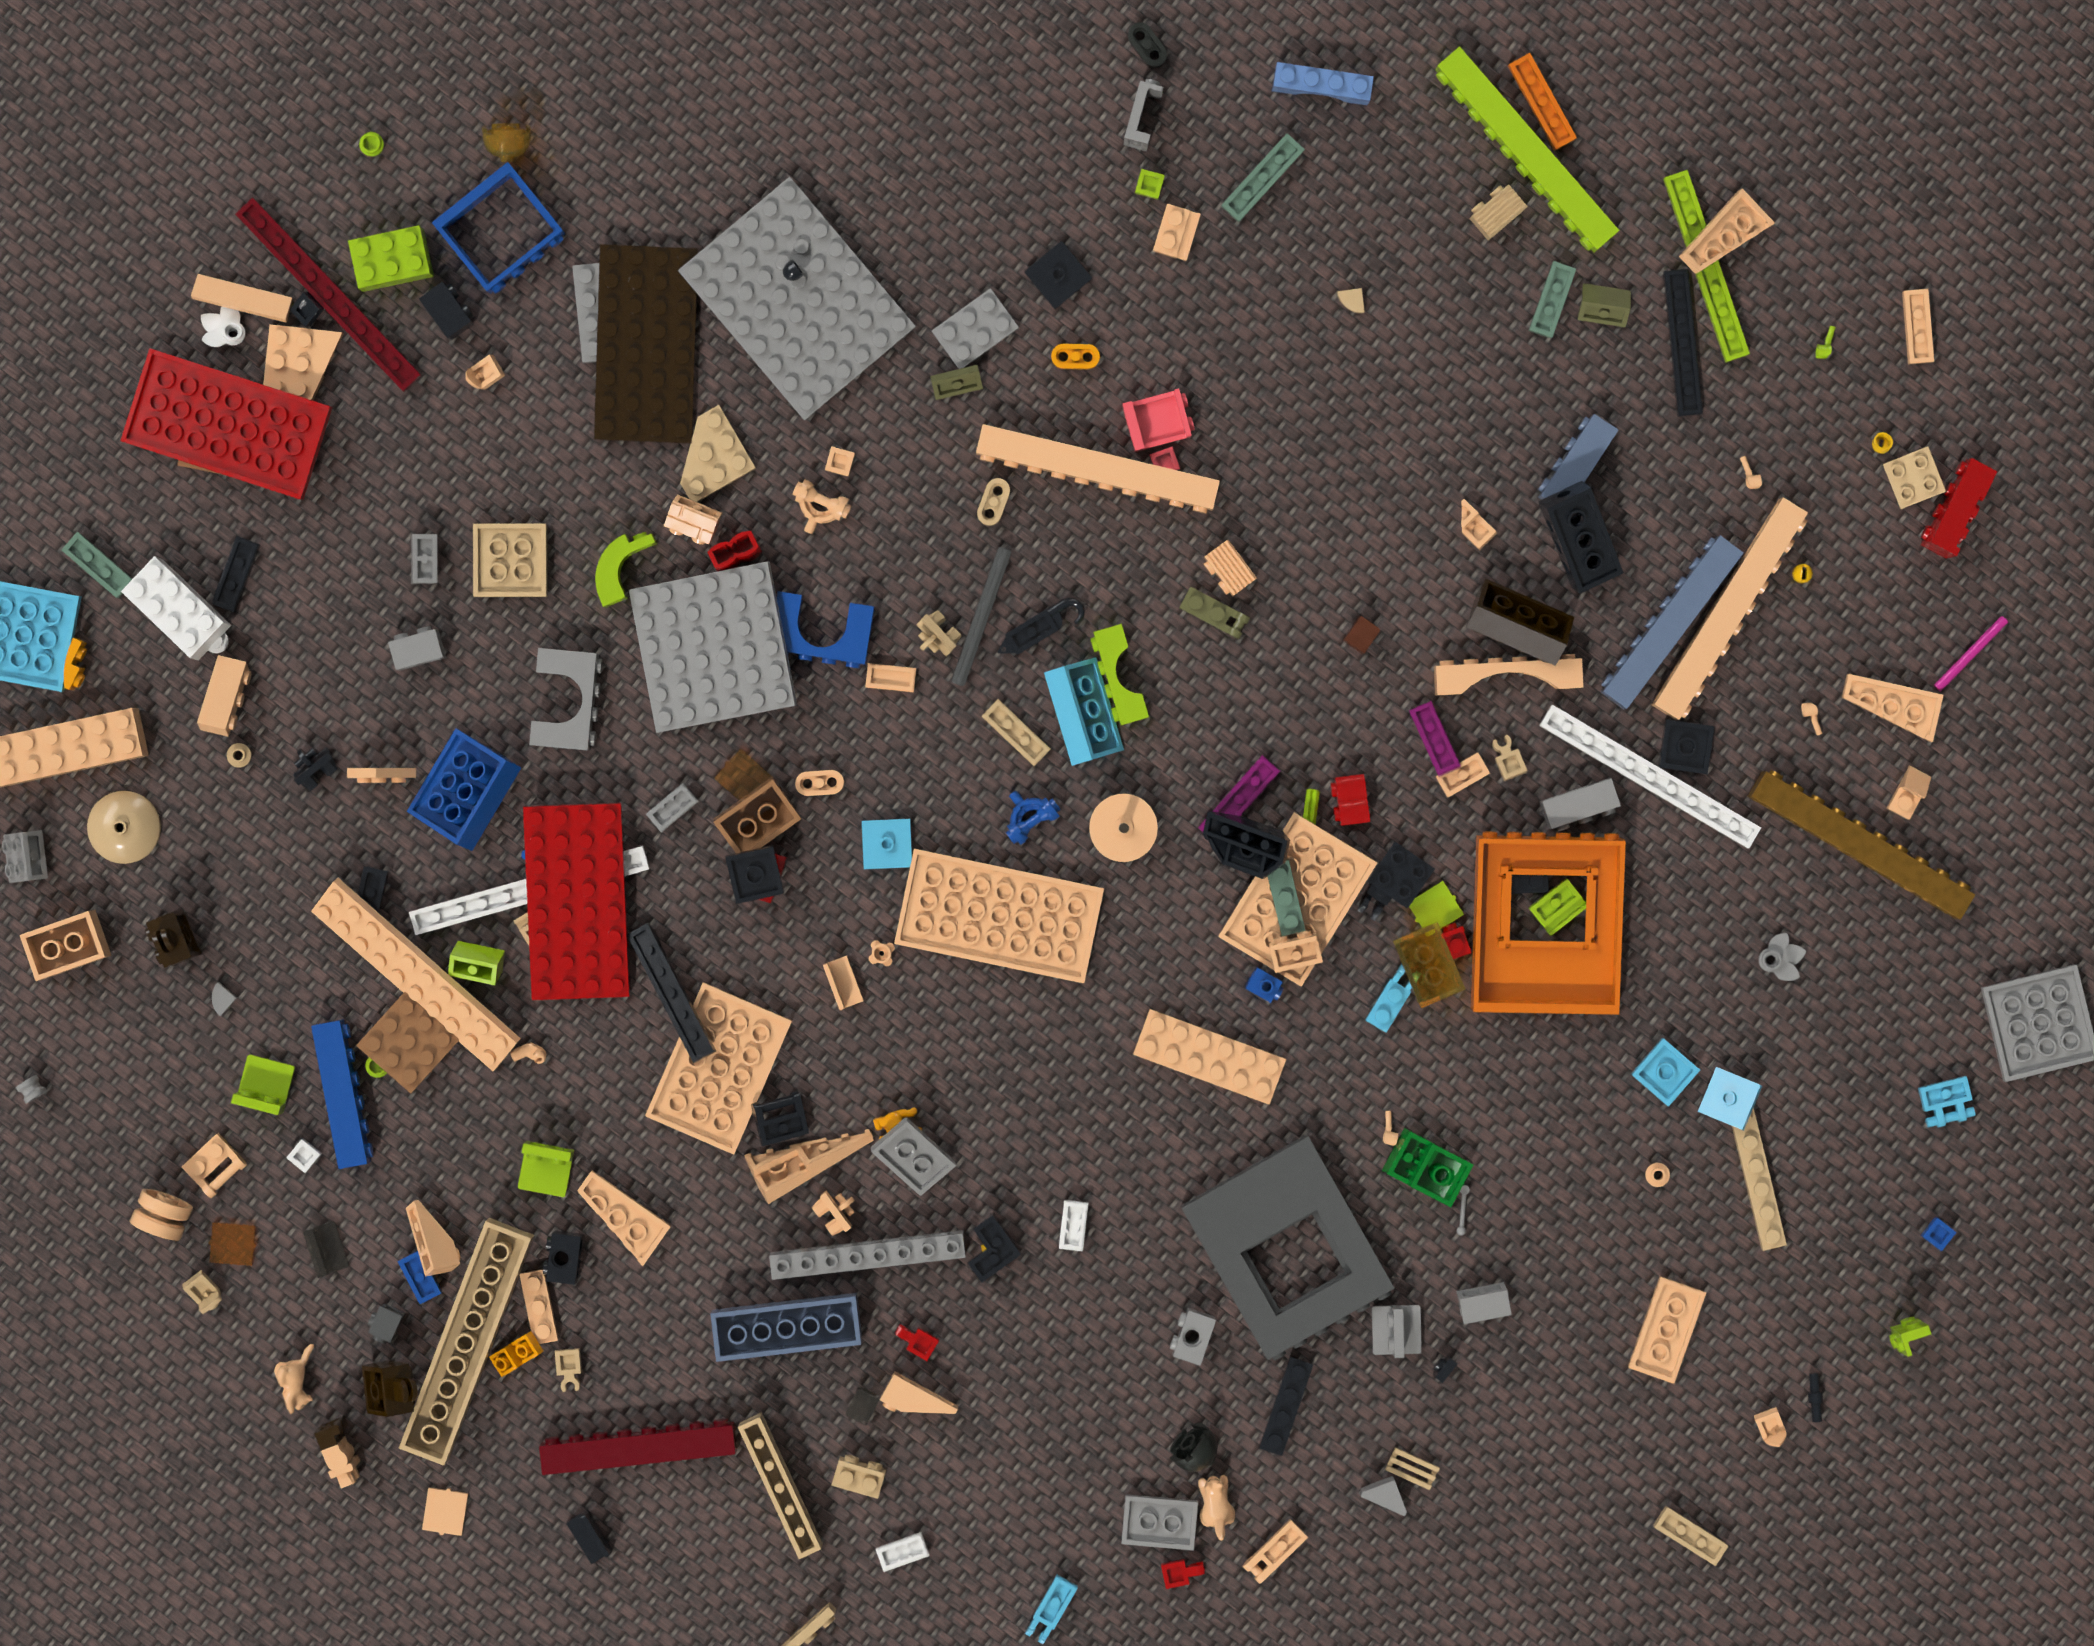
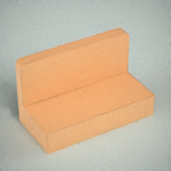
[823,955,864,1010]

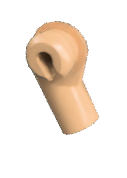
[510,1042,547,1064]

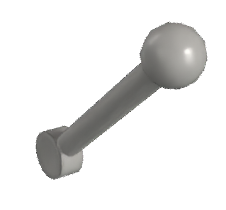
[1457,1185,1470,1236]

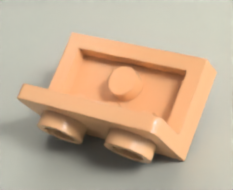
[1269,930,1323,973]

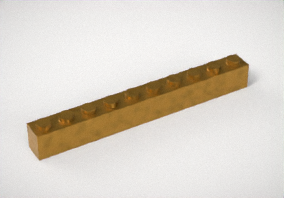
[1747,770,1976,920]

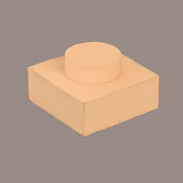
[825,446,855,477]

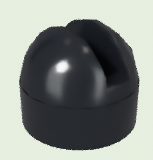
[783,259,804,281]

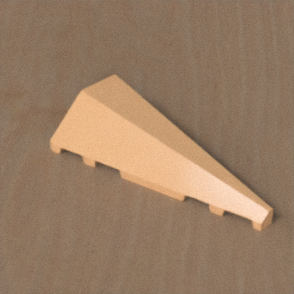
[744,1129,874,1204]

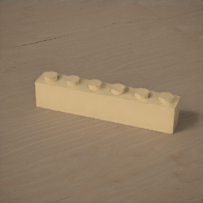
[738,1412,823,1559]

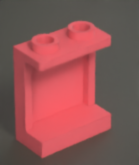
[1122,388,1195,452]

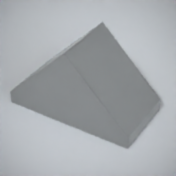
[1359,1476,1407,1516]

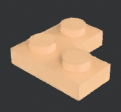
[347,768,416,783]

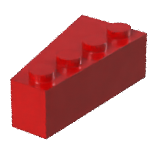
[1921,458,1998,559]

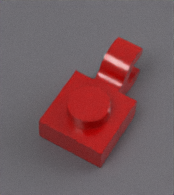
[895,1324,939,1361]
[1161,1559,1205,1589]

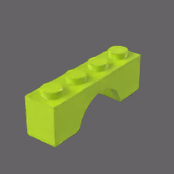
[1090,624,1149,725]

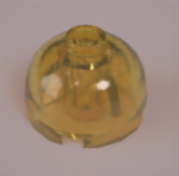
[482,123,531,162]

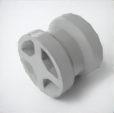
[16,1075,47,1104]

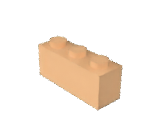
[197,655,251,737]

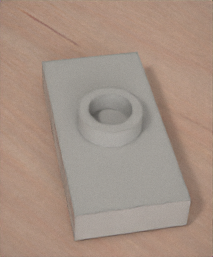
[646,783,699,833]

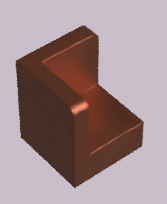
[1343,616,1380,654]

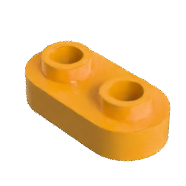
[1051,344,1100,370]

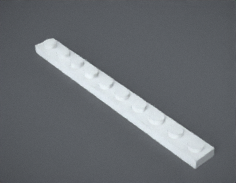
[1539,705,1761,849]
[409,846,650,935]

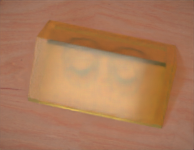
[1393,922,1465,1008]

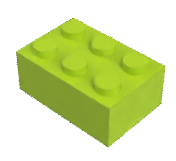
[348,225,434,292]

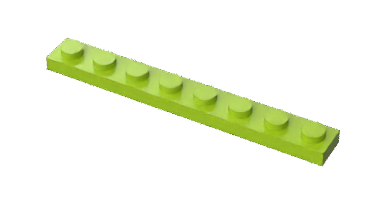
[1663,170,1750,363]

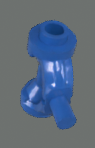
[1006,790,1061,845]

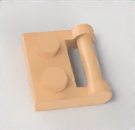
[182,1133,247,1198]

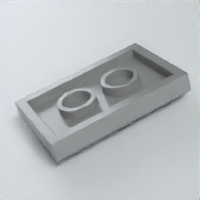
[932,288,1019,369]
[871,1117,956,1196]
[1121,1494,1198,1550]

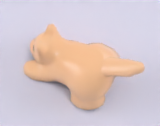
[274,1344,314,1414]
[1198,1475,1235,1541]

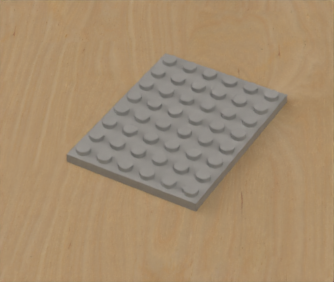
[678,177,916,421]

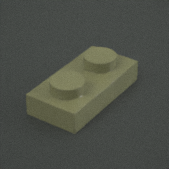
[930,365,983,400]

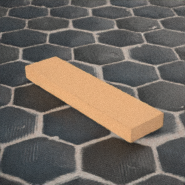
[191,274,293,323]

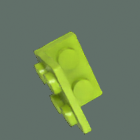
[231,1054,295,1115]
[518,1141,574,1197]

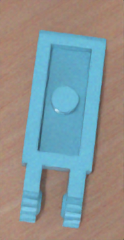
[1365,963,1420,1033]
[1025,1574,1078,1644]

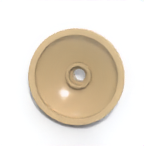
[87,791,161,864]

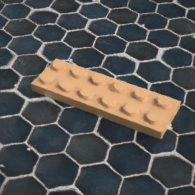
[1133,1009,1286,1105]

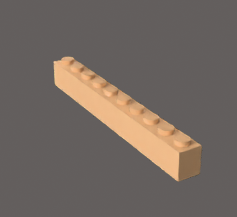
[976,424,1220,514]
[1651,497,1808,720]

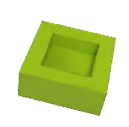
[1135,169,1165,200]

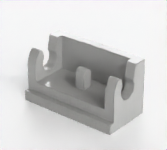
[411,534,437,584]
[1456,1282,1512,1324]

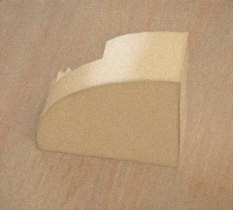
[1337,288,1365,313]

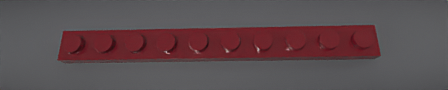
[235,197,422,392]

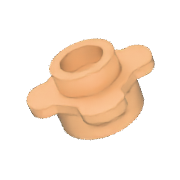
[869,940,895,966]

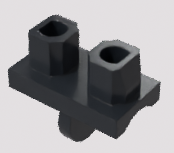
[293,747,338,791]

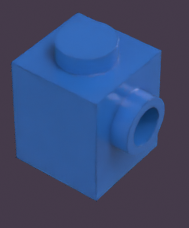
[1244,967,1284,1003]

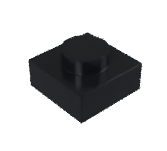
[290,292,324,327]
[1433,1355,1457,1383]

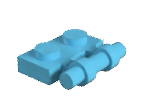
[1918,1076,1975,1128]

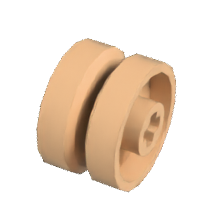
[130,1189,193,1241]

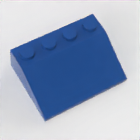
[407,728,521,851]

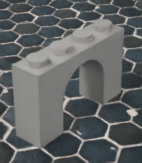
[529,648,603,750]

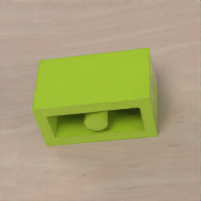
[448,941,505,985]

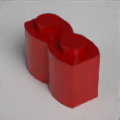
[707,531,762,571]
[1330,774,1370,826]

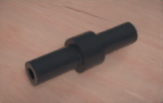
[1808,1373,1823,1422]

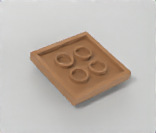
[356,992,460,1094]

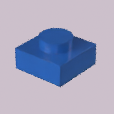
[1920,1217,1957,1251]

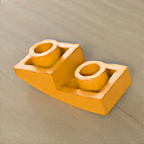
[64,638,87,690]
[489,1331,543,1377]

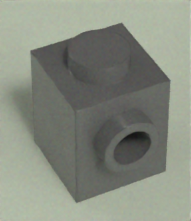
[367,1303,406,1344]

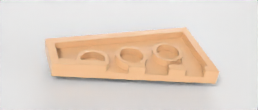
[1679,188,1775,274]
[1842,674,1943,742]
[577,1170,671,1266]

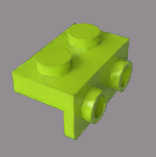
[1889,1317,1931,1357]

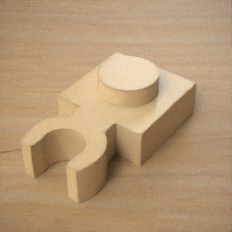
[1492,735,1528,781]
[555,1348,582,1392]

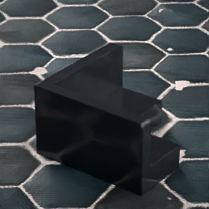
[968,1213,1021,1283]

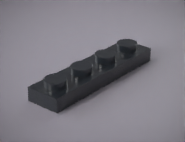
[1259,1356,1313,1456]

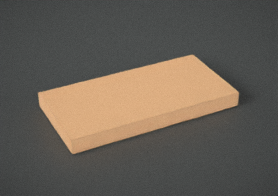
[1628,1276,1706,1384]

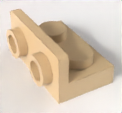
[831,1454,886,1499]

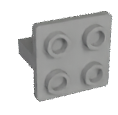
[2,830,48,883]
[1372,1305,1421,1358]

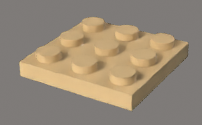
[473,524,547,597]

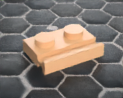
[1153,204,1201,261]

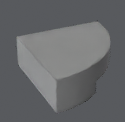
[212,982,238,1016]

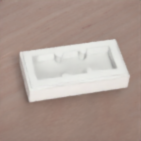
[1059,1200,1088,1251]
[876,1532,930,1572]

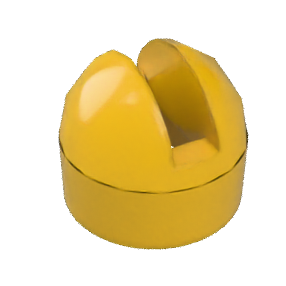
[1872,432,1893,454]
[1792,564,1813,583]

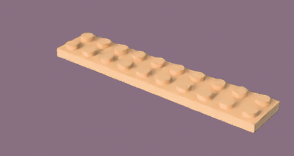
[311,878,521,1071]

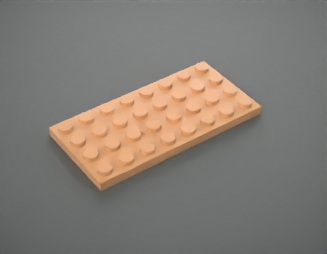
[894,849,1104,983]

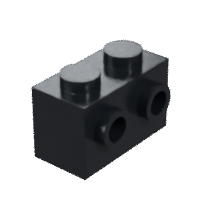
[419,282,474,341]

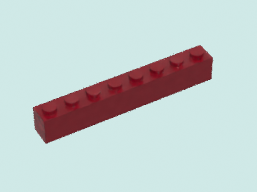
[539,1419,737,1475]

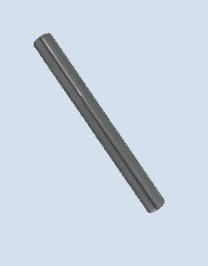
[951,547,1011,686]

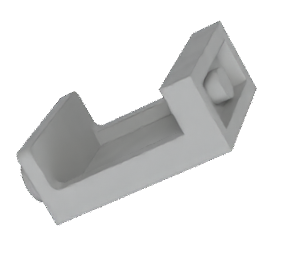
[1123,79,1164,152]

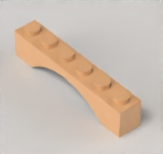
[1434,654,1583,696]

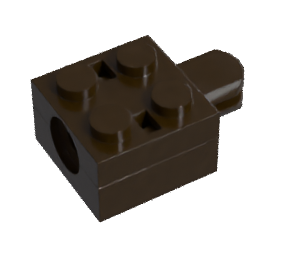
[145,910,202,968]
[362,1360,418,1417]

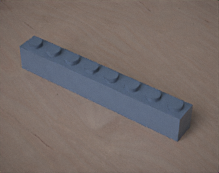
[1601,535,1743,709]

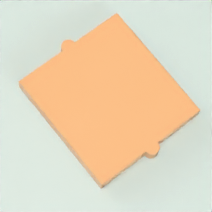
[422,1487,469,1536]

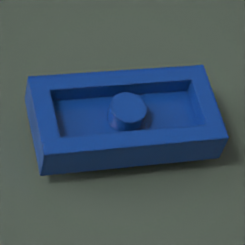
[398,1251,442,1304]

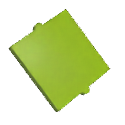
[1409,881,1464,937]

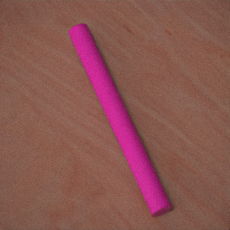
[1933,616,2008,692]

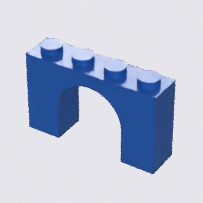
[777,591,875,669]

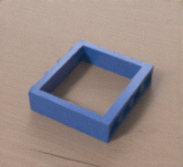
[432,162,566,294]

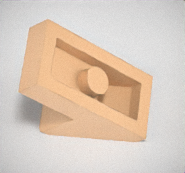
[1886,766,1931,820]

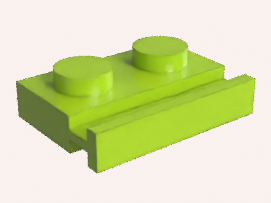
[1528,878,1586,936]

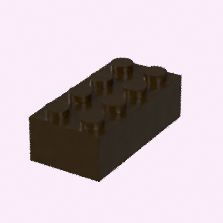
[1466,578,1575,666]

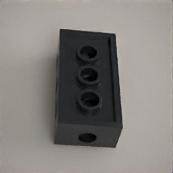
[1538,481,1624,594]

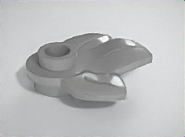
[1758,933,1806,981]

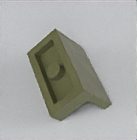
[1578,283,1631,327]

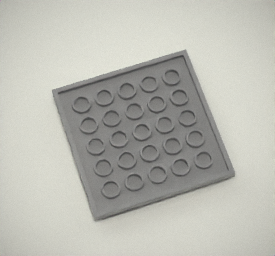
[629,561,797,733]

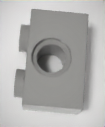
[1169,1308,1216,1366]

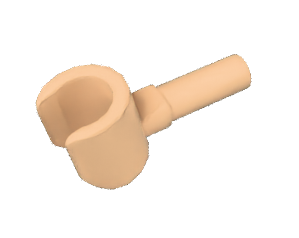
[1740,456,1762,489]
[1801,703,1822,735]
[1383,1111,1398,1146]

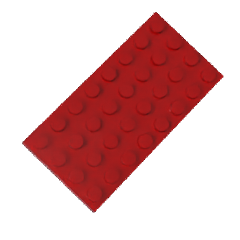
[120,348,333,500]
[523,803,630,1000]

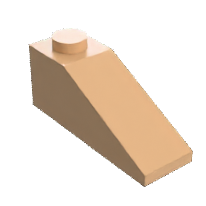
[406,1200,460,1277]
[880,1371,958,1414]

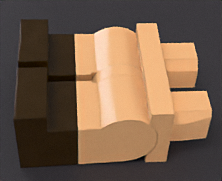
[314,1416,360,1488]

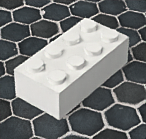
[121,556,231,660]

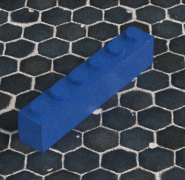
[311,1019,374,1169]

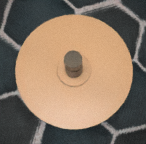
[1089,794,1158,862]

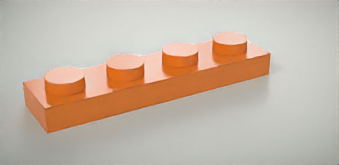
[1508,53,1577,151]

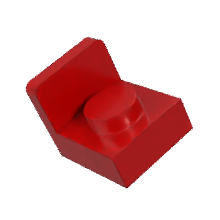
[1438,923,1472,961]

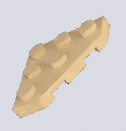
[680,405,756,503]

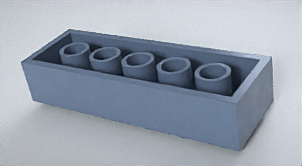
[710,1293,863,1362]

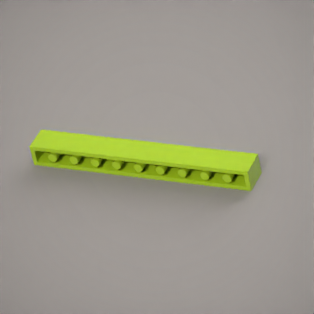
[1435,46,1620,253]

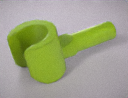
[1815,326,1836,359]

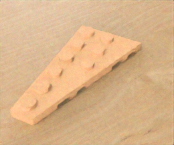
[263,324,344,401]

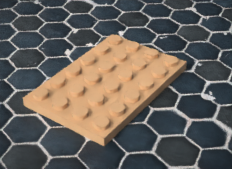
[1218,812,1377,987]
[645,982,792,1154]

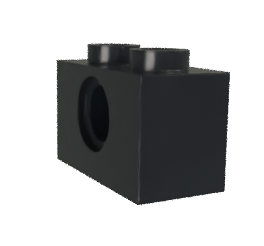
[543,1230,584,1285]

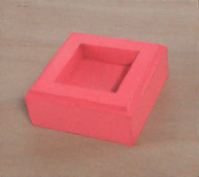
[1150,446,1180,470]

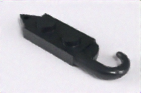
[997,597,1085,655]

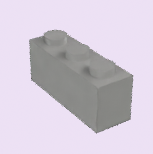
[1539,778,1621,832]

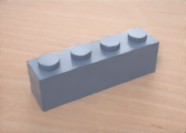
[1538,414,1618,500]

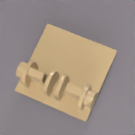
[1883,446,1946,509]

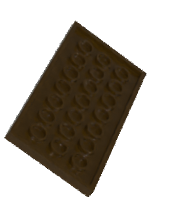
[594,244,698,444]

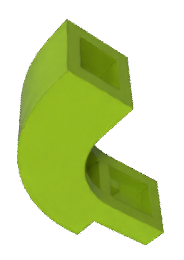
[595,532,657,608]

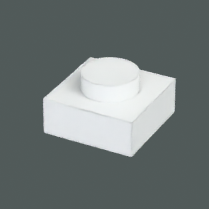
[286,1138,322,1173]

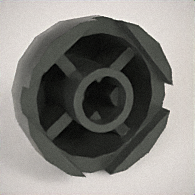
[1170,1423,1218,1472]

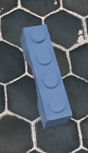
[1272,62,1374,105]

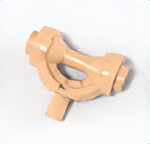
[793,479,852,534]

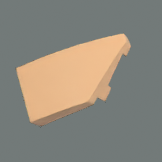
[1461,499,1497,550]

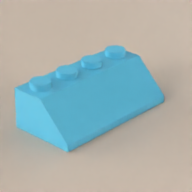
[1044,657,1124,766]

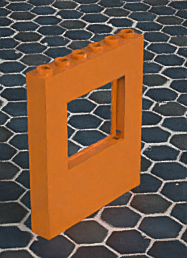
[1471,831,1626,1015]

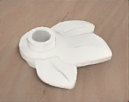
[201,307,245,347]

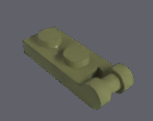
[1179,586,1250,640]

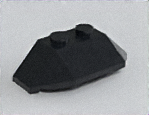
[1202,811,1290,879]

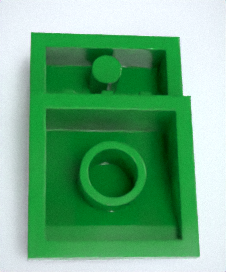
[1382,1127,1474,1207]

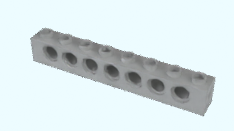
[769,1230,966,1280]

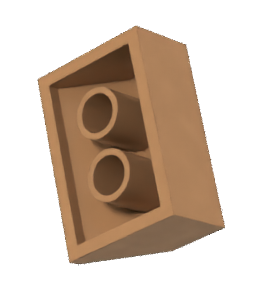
[713,776,801,853]

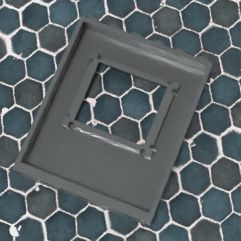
[1181,1134,1394,1360]

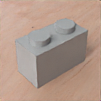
[388,626,446,671]

